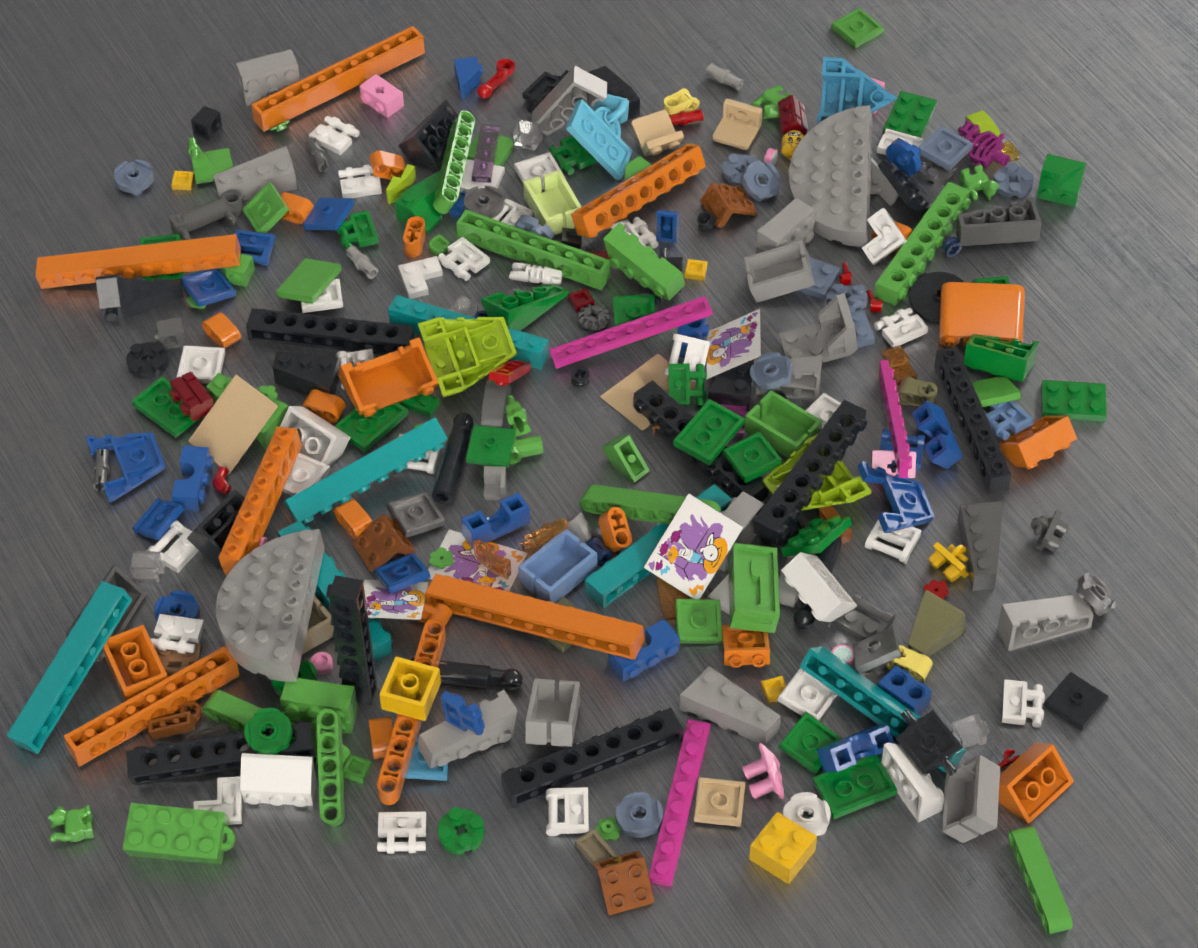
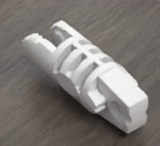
[509,262,562,285]

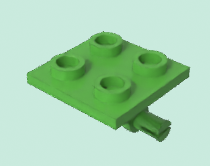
[188,137,233,184]

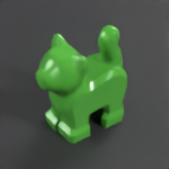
[751,84,791,120]
[958,165,999,201]
[505,395,531,437]
[48,805,94,842]

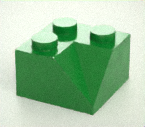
[1037,154,1086,207]

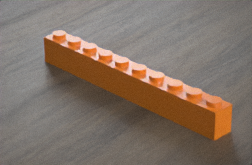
[251,26,425,132]
[35,234,241,289]
[425,574,645,660]

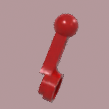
[477,59,515,99]

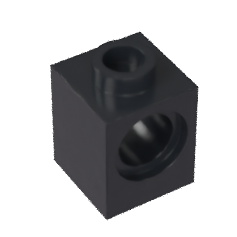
[191,106,222,140]

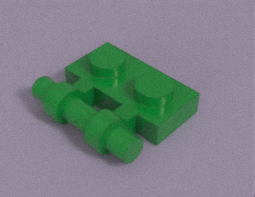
[548,135,597,175]
[337,210,379,250]
[668,364,707,407]

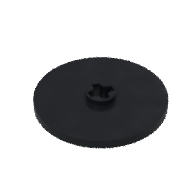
[910,272,964,323]

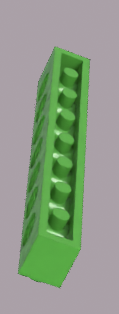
[874,182,971,306]
[456,210,610,290]

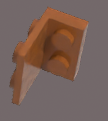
[700,183,758,228]
[352,514,417,573]
[593,851,654,915]

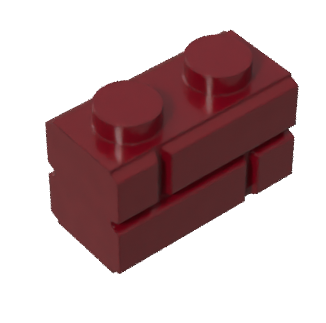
[777,95,808,136]
[169,371,214,421]

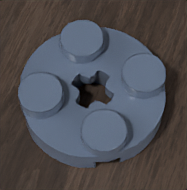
[722,154,760,188]
[114,159,154,195]
[740,161,780,201]
[994,162,1034,198]
[514,215,554,240]
[826,284,868,313]
[750,352,793,392]
[616,792,663,838]

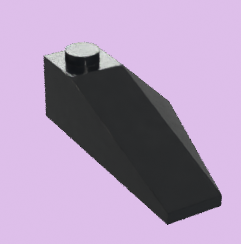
[588,66,640,120]
[398,100,458,168]
[96,274,184,322]

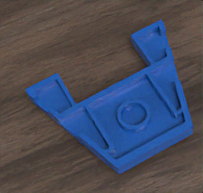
[86,432,166,503]
[857,461,935,533]

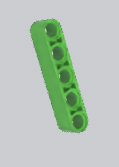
[317,709,345,827]
[1008,826,1073,935]

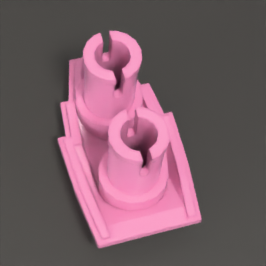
[742,743,784,799]

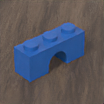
[912,401,963,469]
[171,446,214,511]
[461,492,530,549]
[608,619,680,682]
[817,725,894,772]

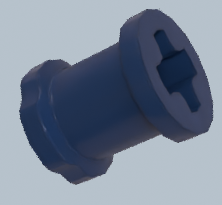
[586,537,613,566]

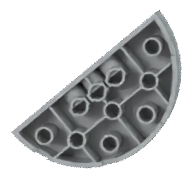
[789,105,873,247]
[216,529,325,682]

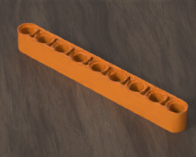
[377,619,446,805]

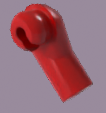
[212,466,232,495]

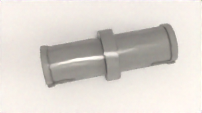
[706,63,744,91]
[346,246,378,279]

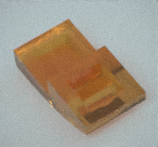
[881,345,918,386]
[473,539,511,580]

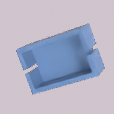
[518,528,597,603]

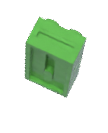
[728,543,780,633]
[123,803,235,865]

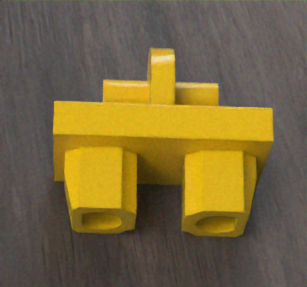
[928,541,969,583]

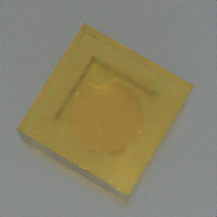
[1002,141,1020,163]

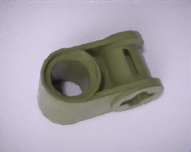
[897,377,938,407]

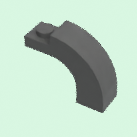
[481,380,512,428]

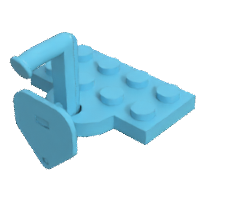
[565,94,632,180]

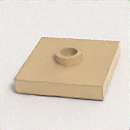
[694,777,746,827]

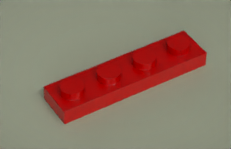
[488,360,531,386]

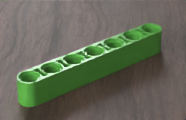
[433,111,475,214]
[579,484,721,524]
[202,690,350,772]

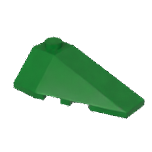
[395,170,442,234]
[481,284,569,331]

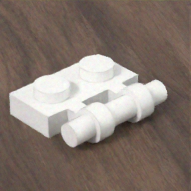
[309,116,360,156]
[338,164,382,198]
[610,217,658,249]
[438,237,490,281]
[874,308,928,348]
[151,614,205,654]
[1002,679,1045,728]
[377,811,427,854]

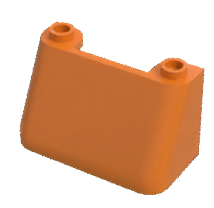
[938,282,1025,348]
[338,338,438,417]

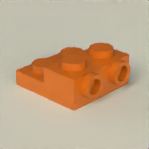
[722,625,770,668]

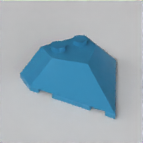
[816,57,898,125]

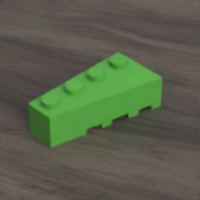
[603,223,685,301]
[206,373,288,449]

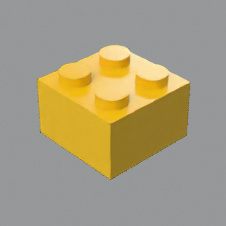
[379,657,441,721]
[749,812,817,884]

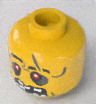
[781,130,804,160]

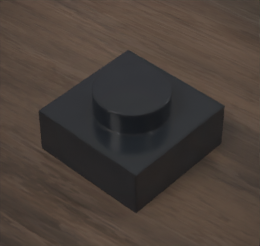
[560,227,582,249]

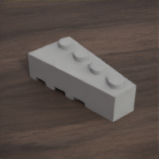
[531,66,607,136]
[213,146,297,201]
[997,594,1094,651]
[679,666,781,746]
[418,690,517,769]

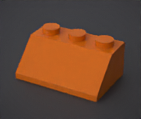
[998,416,1077,469]
[103,624,168,701]
[999,742,1074,824]

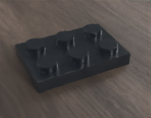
[878,160,930,215]

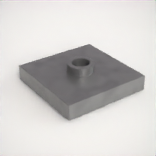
[387,491,446,538]
[852,627,901,674]

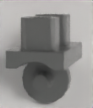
[1030,510,1069,552]

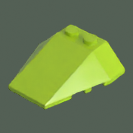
[418,317,517,397]
[763,434,871,510]

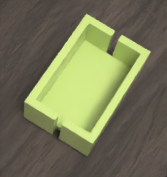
[523,170,582,235]

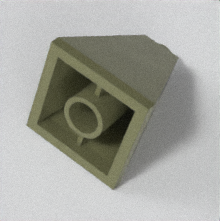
[908,590,966,657]

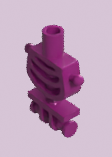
[958,120,1010,168]

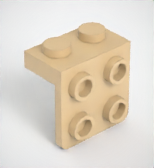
[712,98,762,150]
[631,110,684,157]

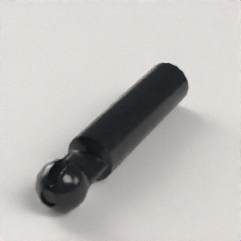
[432,413,474,504]
[794,537,842,629]
[410,657,523,691]

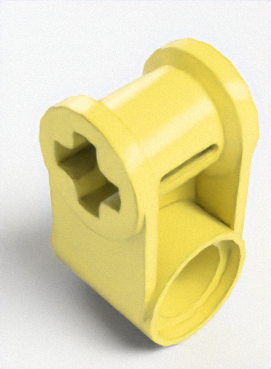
[663,88,700,115]
[886,645,933,683]

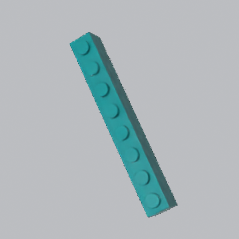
[388,295,549,370]
[283,417,448,525]
[585,484,732,609]
[277,520,393,662]
[7,581,133,754]
[800,646,966,772]

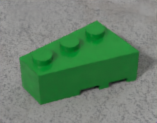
[963,334,1039,382]

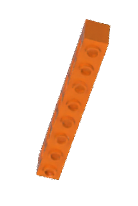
[571,144,706,238]
[218,426,302,575]
[63,646,240,767]

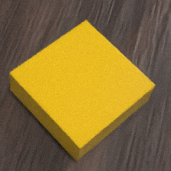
[171,171,195,191]
[684,259,708,281]
[760,676,786,704]

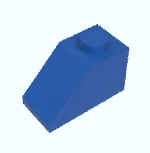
[454,56,483,99]
[656,210,680,243]

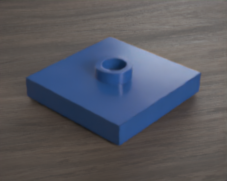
[302,198,355,230]
[181,268,236,307]
[374,553,431,594]

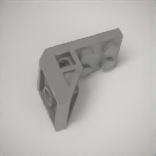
[779,293,858,363]

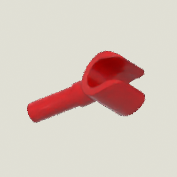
[839,262,852,285]
[866,290,882,312]
[998,749,1020,770]

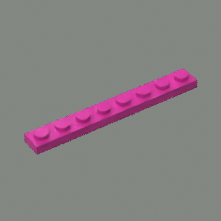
[549,296,713,369]
[879,360,912,478]
[649,719,711,887]

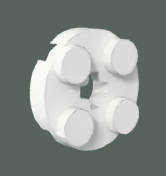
[783,792,831,836]

